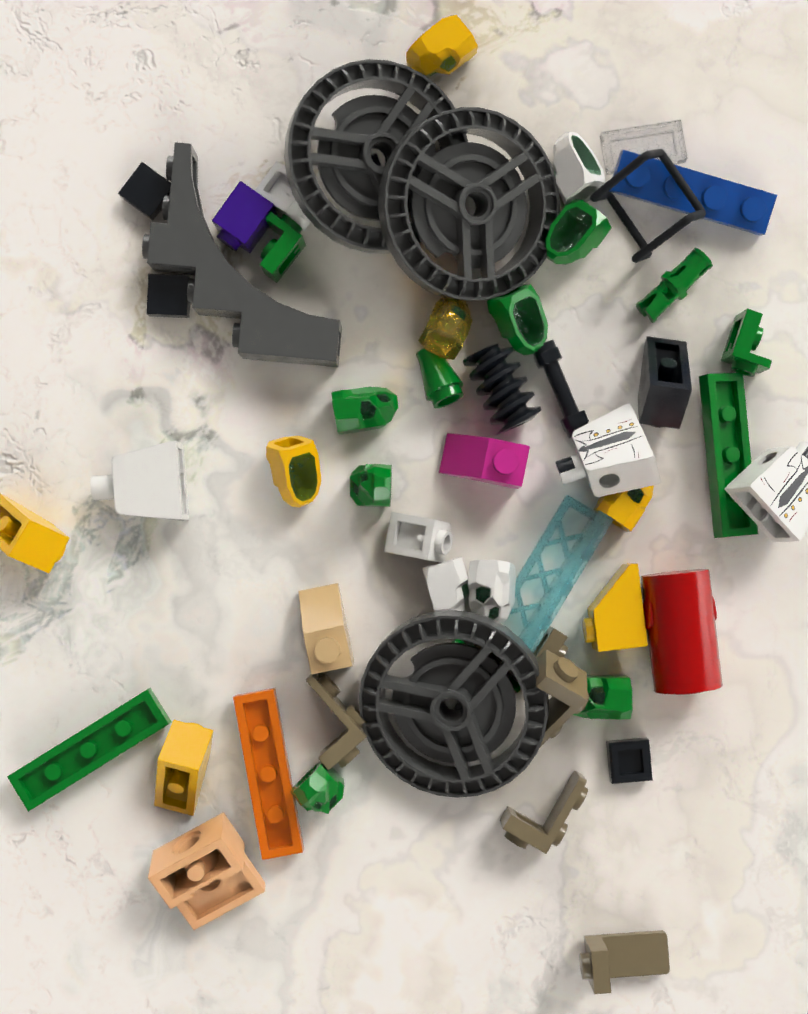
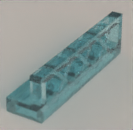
[492,495,613,653]

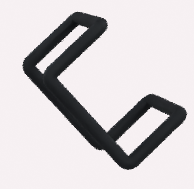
[590,149,706,263]

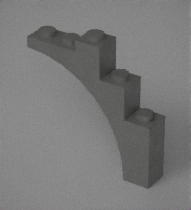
[142,142,342,367]

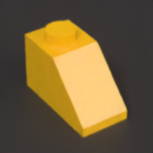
[0,493,70,573]
[582,563,648,652]
[154,720,213,816]

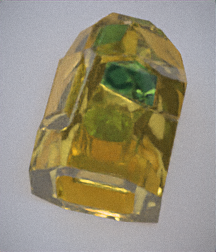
[418,297,473,360]

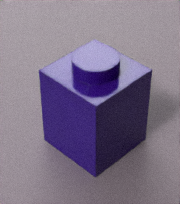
[212,181,278,253]

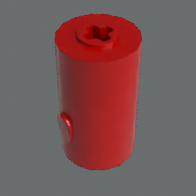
[641,569,723,695]

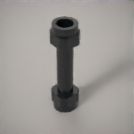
[533,340,589,439]

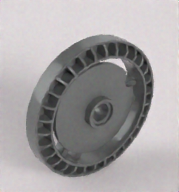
[284,59,468,253]
[378,107,560,301]
[359,610,549,798]

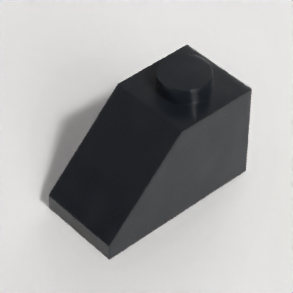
[638,336,692,429]

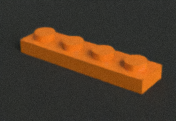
[233,688,304,860]

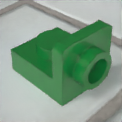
[259,212,306,283]
[721,308,772,377]

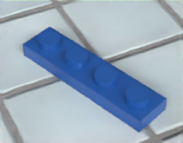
[609,150,777,235]

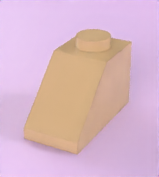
[298,583,354,675]

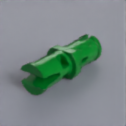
[636,248,713,323]

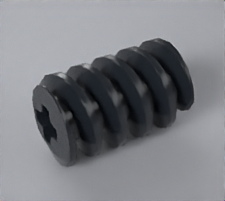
[463,343,541,436]

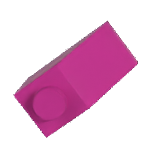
[439,433,530,489]

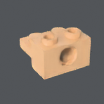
[148,812,265,930]

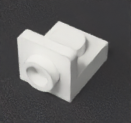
[255,161,311,231]
[384,512,452,562]

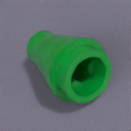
[416,345,464,408]

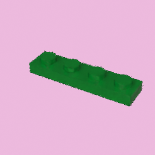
[699,372,758,538]
[7,687,171,812]

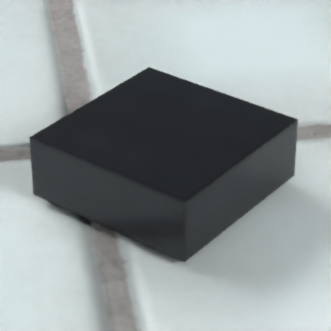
[118,162,171,221]
[147,274,190,318]
[606,737,653,784]

